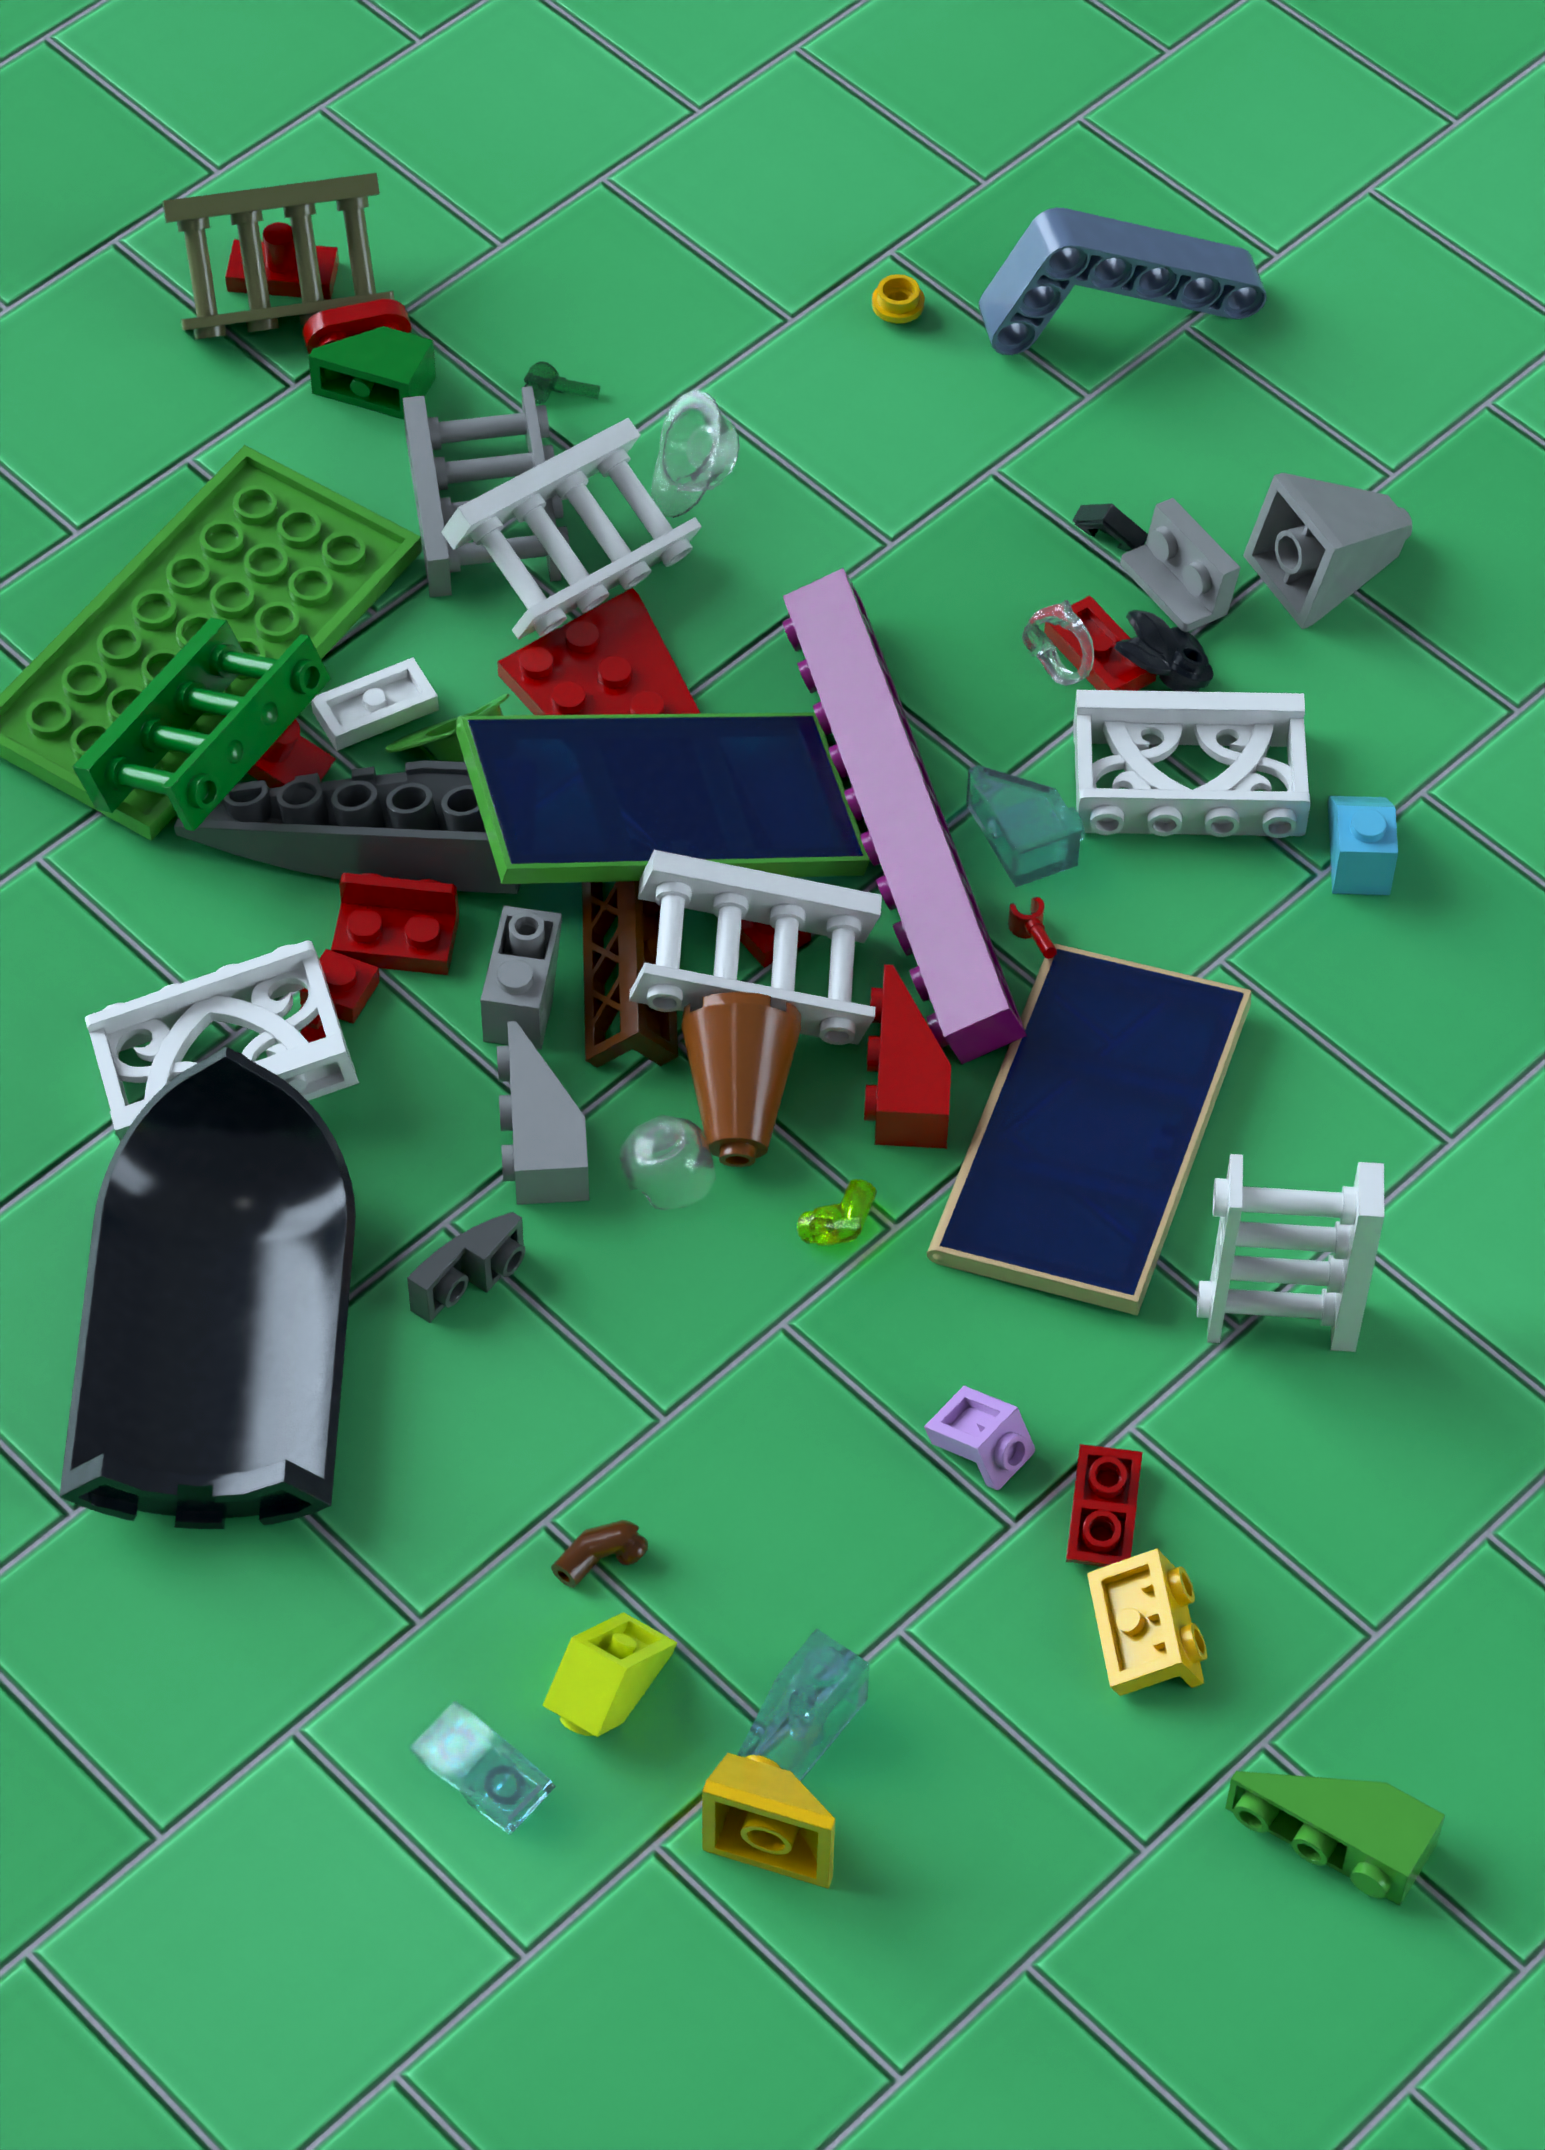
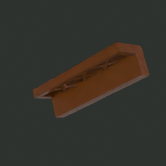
[582,842,678,1068]

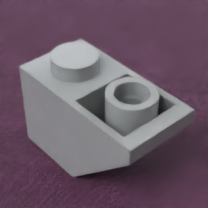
[480,906,562,1050]

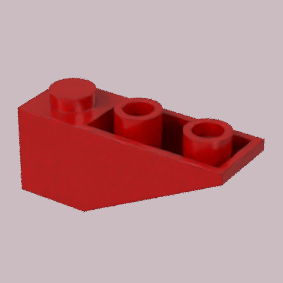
[864,964,951,1149]

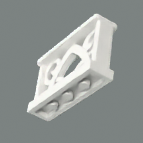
[1073,690,1310,838]
[85,940,359,1141]

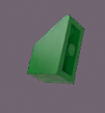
[308,326,436,420]

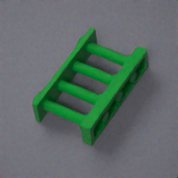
[72,617,331,831]

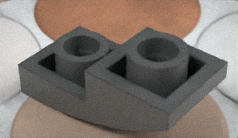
[407,1212,525,1323]

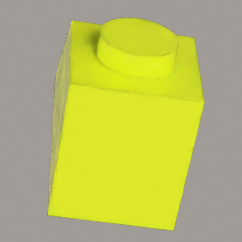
[542,1612,678,1737]

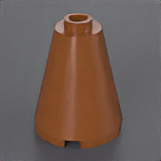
[681,992,801,1167]

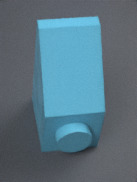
[1328,796,1398,895]

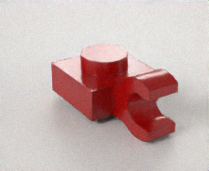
[299,949,380,1043]

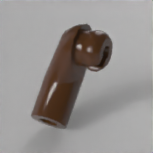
[551,1520,648,1588]

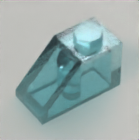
[966,765,1085,888]
[738,1628,870,1782]

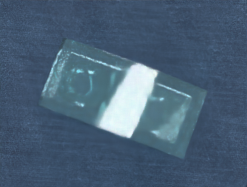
[409,1700,555,1835]

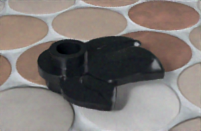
[1114,610,1214,692]

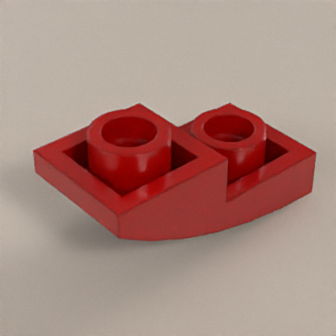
[1066,1444,1143,1567]

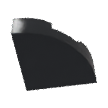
[1072,503,1148,551]

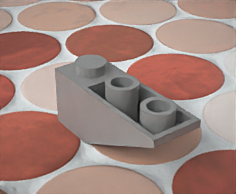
[497,1021,589,1205]

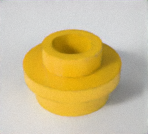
[872,274,925,324]

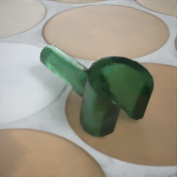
[521,361,600,404]

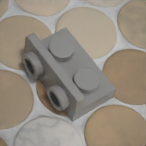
[1120,498,1241,632]

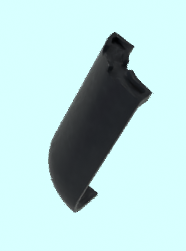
[59,1046,356,1529]

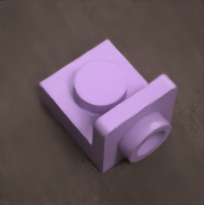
[924,1386,1035,1490]

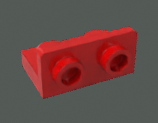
[331,873,459,975]

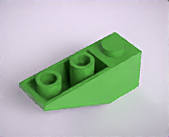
[1225,1771,1445,1906]

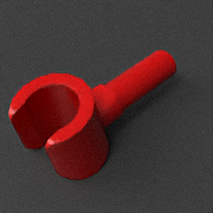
[1008,897,1057,959]

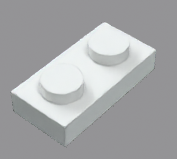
[311,657,439,751]

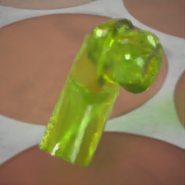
[797,1179,877,1246]

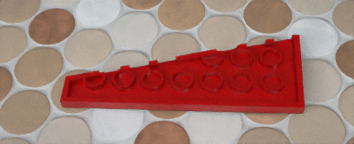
[497,588,811,968]

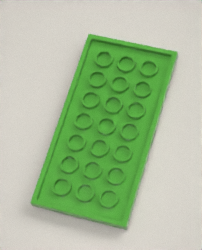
[0,445,422,841]

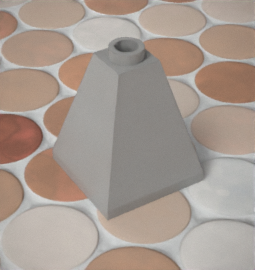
[1243,473,1412,630]

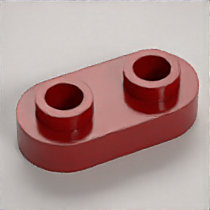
[303,299,412,355]

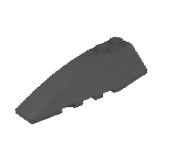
[174,760,537,894]

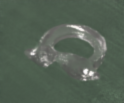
[1022,600,1094,686]

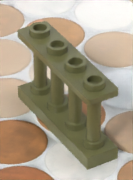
[163,173,395,339]

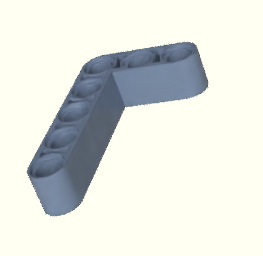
[979,208,1267,355]

